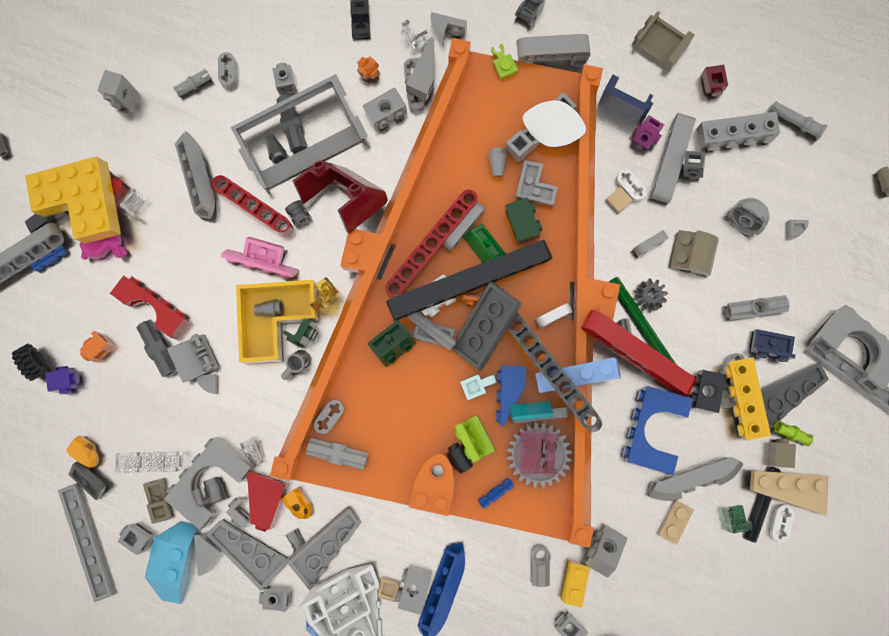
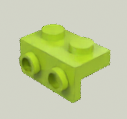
[454,415,495,463]

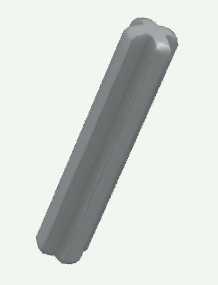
[407,312,456,350]

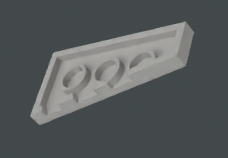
[285,507,360,591]
[206,520,287,591]

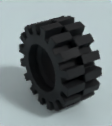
[12,343,48,381]

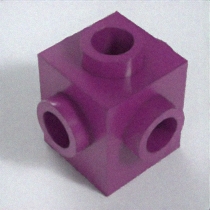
[633,115,665,149]

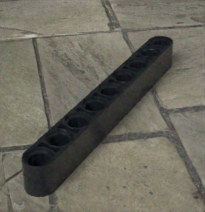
[386,240,553,321]

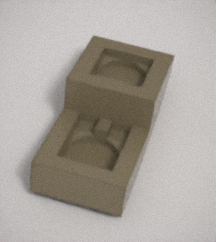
[143,478,172,524]

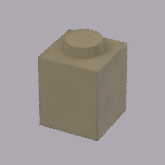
[768,439,796,468]

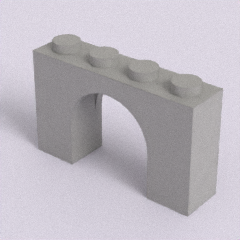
[811,305,889,394]
[164,437,255,530]

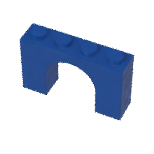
[623,386,693,475]

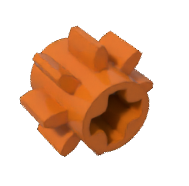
[357,56,379,80]

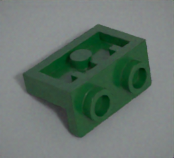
[367,320,416,367]

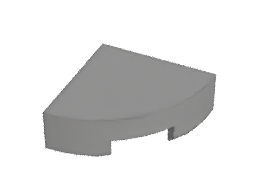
[787,220,809,239]
[196,374,217,394]

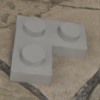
[516,160,558,207]

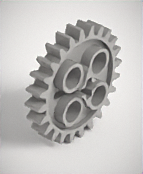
[507,422,572,488]

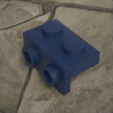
[751,329,796,362]

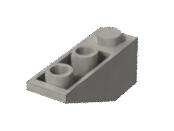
[404,37,435,101]

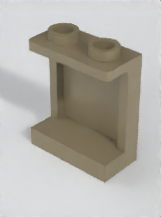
[633,11,695,71]

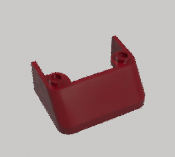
[292,161,388,234]

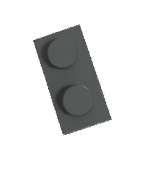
[68,461,106,500]

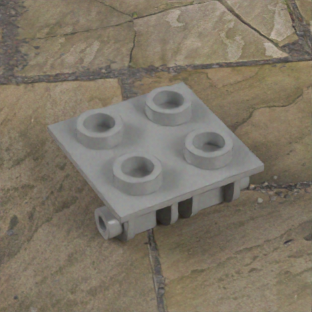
[167,334,219,383]

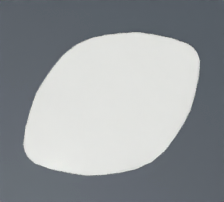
[523,100,586,147]

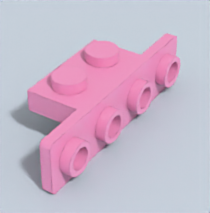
[221,236,298,278]

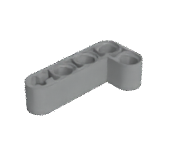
[516,34,591,67]

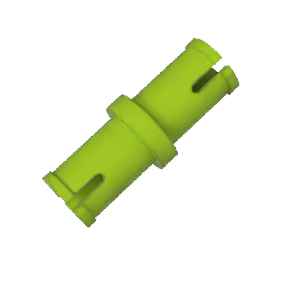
[774,420,814,446]

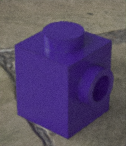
[45,366,80,395]

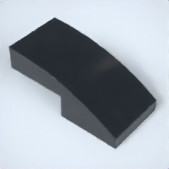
[350,0,371,39]

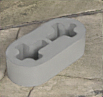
[218,52,237,89]
[633,230,669,257]
[314,400,344,434]

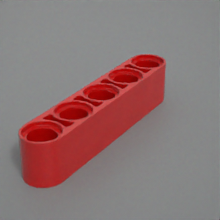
[212,175,293,237]

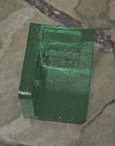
[722,505,753,534]

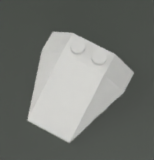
[301,564,381,636]

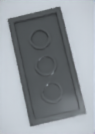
[452,281,522,371]

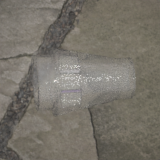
[240,436,264,467]

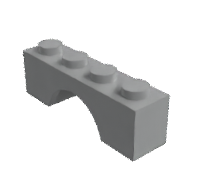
[505,92,577,163]

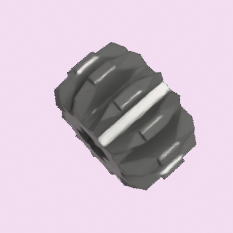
[634,278,668,311]

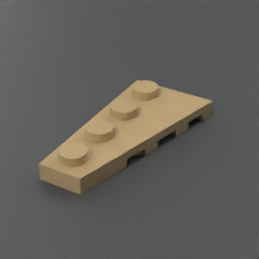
[750,470,829,516]

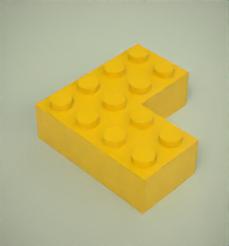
[25,156,121,244]
[236,280,319,364]

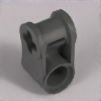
[515,0,545,26]

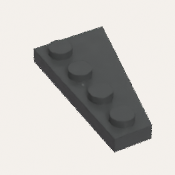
[761,362,829,429]

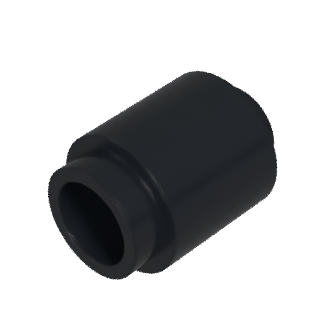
[446,442,474,474]

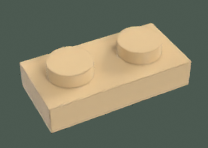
[657,500,694,545]

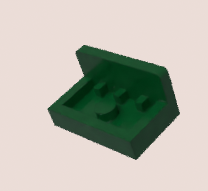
[283,318,317,347]

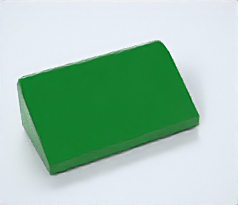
[464,224,506,263]

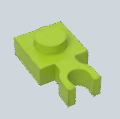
[491,43,518,80]

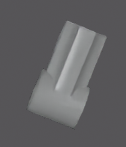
[531,544,551,587]

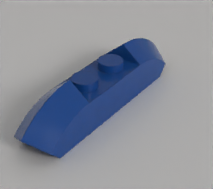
[417,543,465,636]

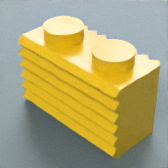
[561,560,590,607]

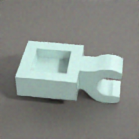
[460,374,497,400]

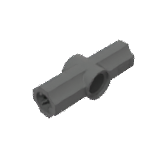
[276,94,307,152]
[136,319,177,377]

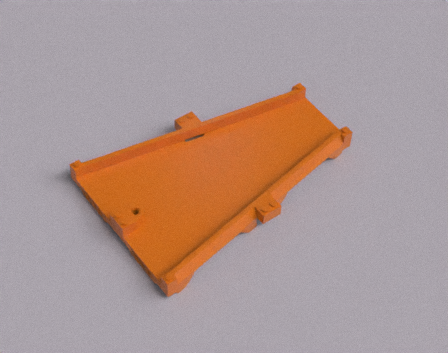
[270,38,620,548]

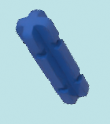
[30,245,67,272]
[478,478,514,508]

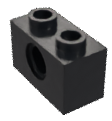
[690,370,726,414]

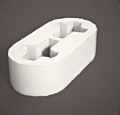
[616,169,647,202]
[535,303,573,328]
[769,504,795,543]

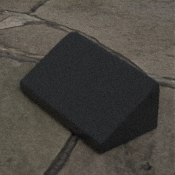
[24,212,66,233]

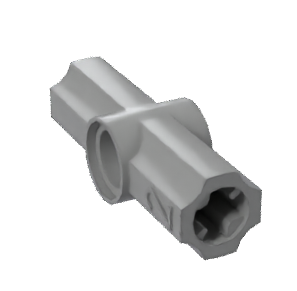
[726,295,790,320]
[306,438,369,470]

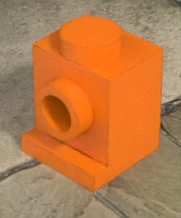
[80,331,113,362]

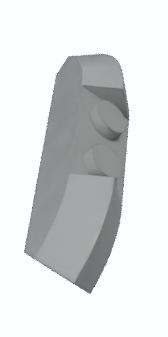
[175,131,215,219]
[649,457,743,501]

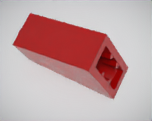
[247,471,289,532]

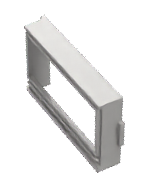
[230,74,368,190]

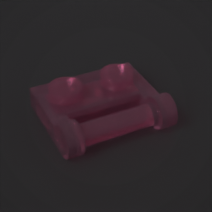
[519,432,558,475]

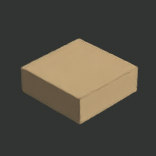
[606,186,633,214]
[377,576,401,602]

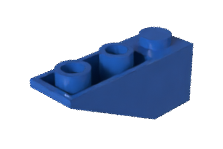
[496,366,526,427]

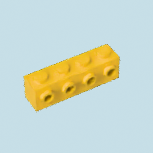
[724,357,771,440]

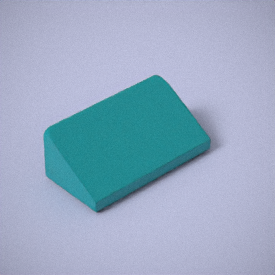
[510,401,554,421]

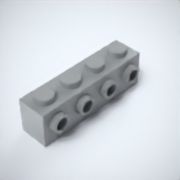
[697,111,781,151]

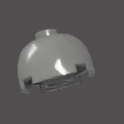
[728,198,770,236]

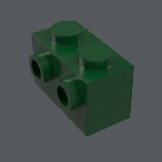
[505,197,542,245]

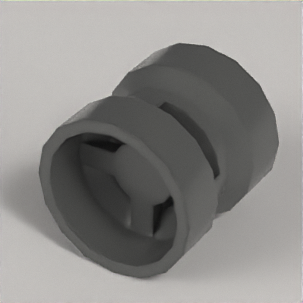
[285,200,311,226]

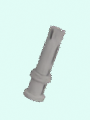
[769,101,828,140]

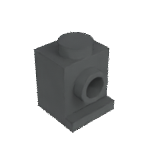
[683,151,706,179]

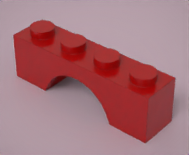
[109,275,189,340]

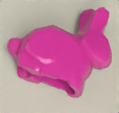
[79,235,127,260]

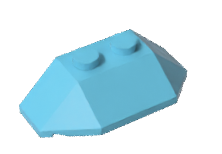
[145,521,199,604]

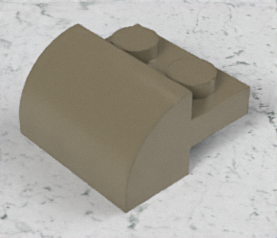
[671,230,719,276]

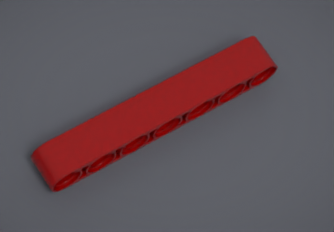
[385,189,478,298]
[581,310,696,397]

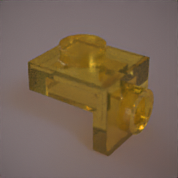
[310,277,338,311]

